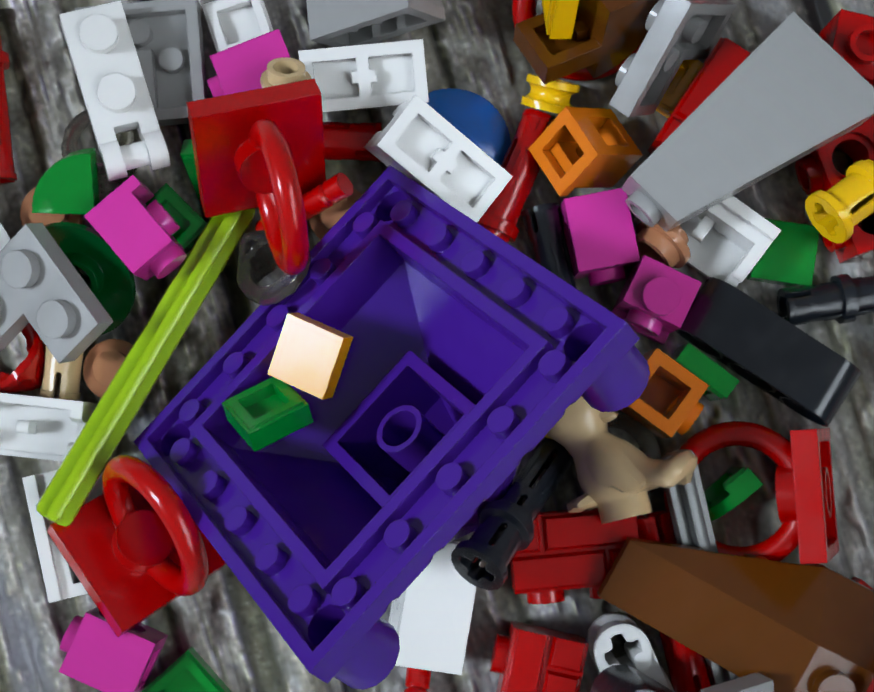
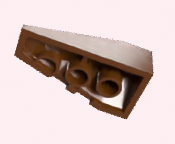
[597,537,874,692]

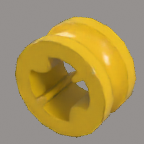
[520,73,580,114]

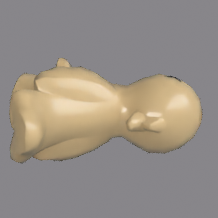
[545,396,698,524]

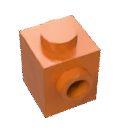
[621,348,709,438]

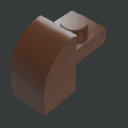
[513,0,659,85]

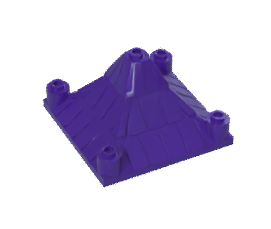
[133,165,650,690]

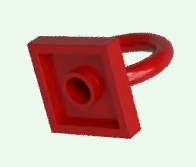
[186,79,326,275]
[664,421,839,564]
[47,455,226,637]

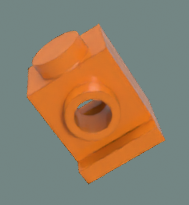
[528,106,643,196]

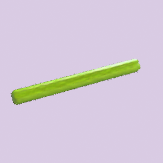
[36,208,255,527]

